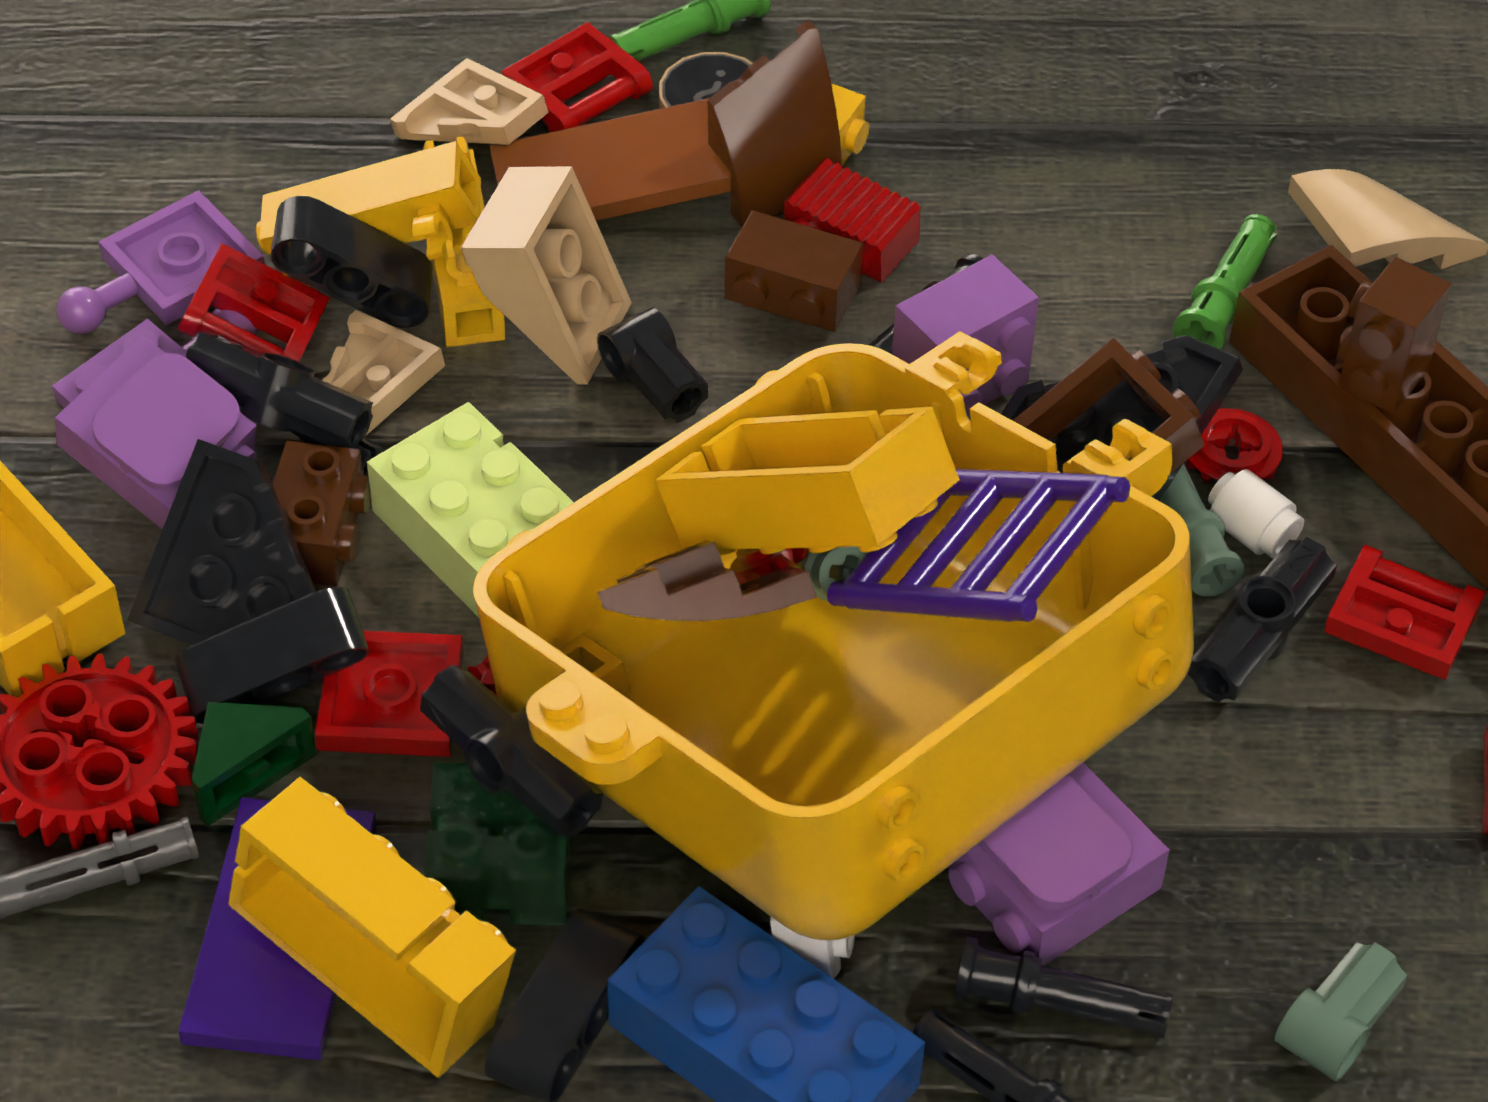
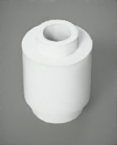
[1208,469,1305,559]

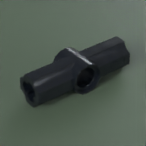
[185,331,373,449]
[1187,537,1337,702]
[420,665,604,839]

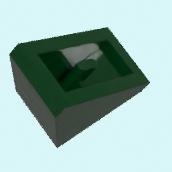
[192,702,317,827]

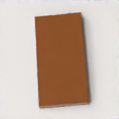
[489,98,731,221]

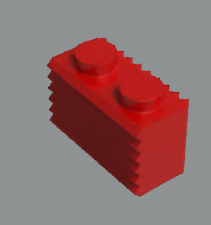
[784,157,921,283]

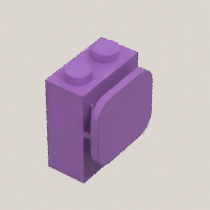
[55,334,257,529]
[948,763,1170,965]

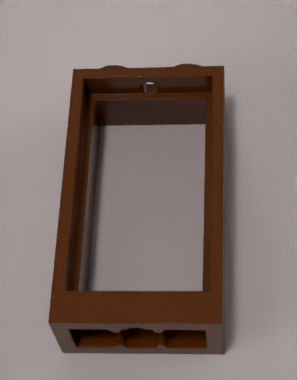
[1013,338,1205,475]

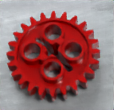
[0,654,199,850]

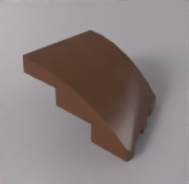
[708,20,842,227]
[597,540,817,621]

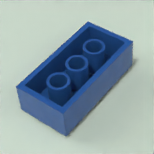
[608,886,925,1102]

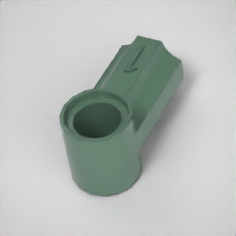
[1274,942,1408,1082]

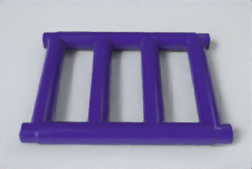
[827,469,1130,622]

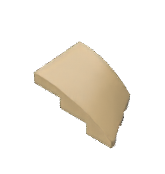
[1288,169,1488,270]

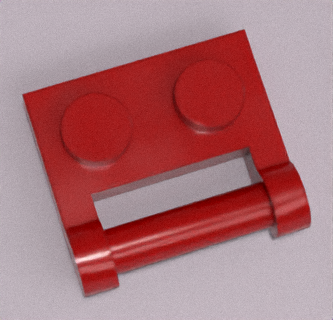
[502,22,653,133]
[177,243,330,362]
[1324,544,1486,680]

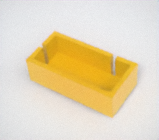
[655,407,960,555]
[0,461,126,698]
[228,777,516,1079]

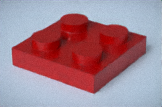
[315,631,464,757]

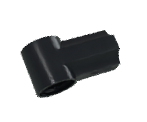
[597,308,708,423]

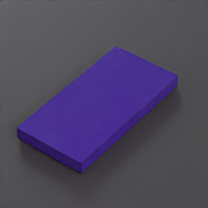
[178,797,377,1061]

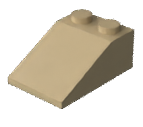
[461,166,632,385]

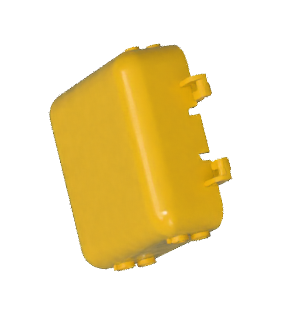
[473,331,1194,941]

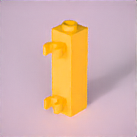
[423,137,506,348]
[256,141,481,291]

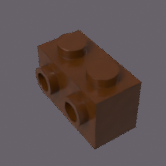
[724,210,863,332]
[1337,257,1452,415]
[272,441,371,586]

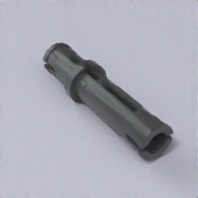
[0,816,200,920]

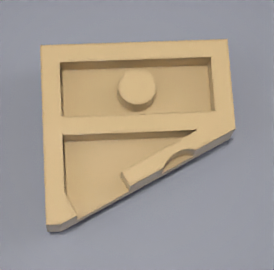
[390,58,548,145]
[322,310,445,435]

